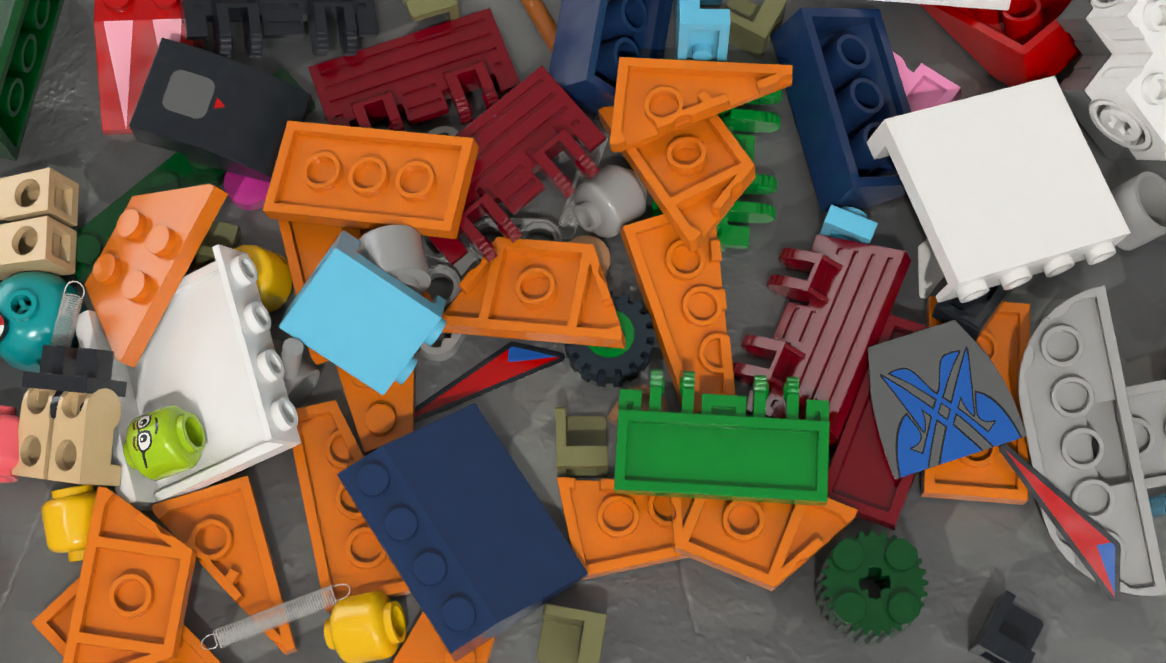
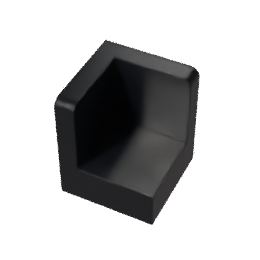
[968,590,1044,663]

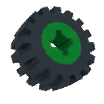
[564,291,654,388]

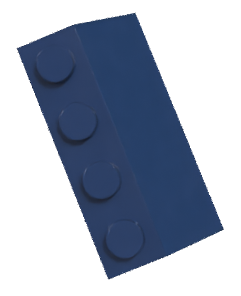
[549,0,673,115]
[771,8,911,212]

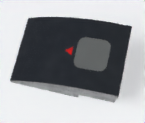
[129,38,312,183]

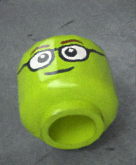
[123,405,206,481]

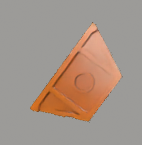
[598,106,756,253]
[84,184,228,368]
[442,237,626,349]
[62,486,197,663]
[670,497,858,592]

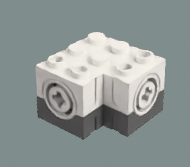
[1057,0,1166,161]

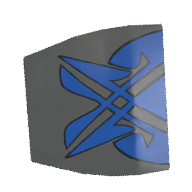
[868,320,1026,479]

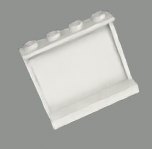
[866,76,1131,303]
[73,244,301,511]

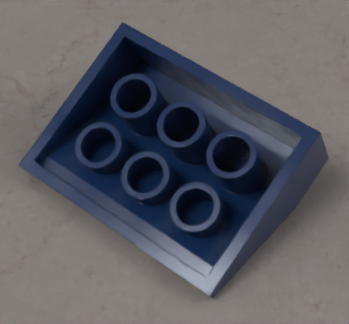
[337,403,588,662]

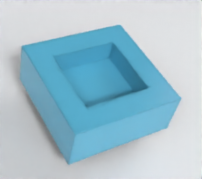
[820,204,878,244]

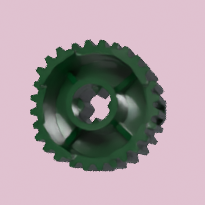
[814,530,928,645]

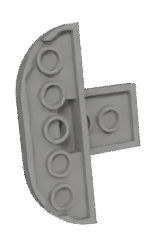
[1018,285,1166,596]

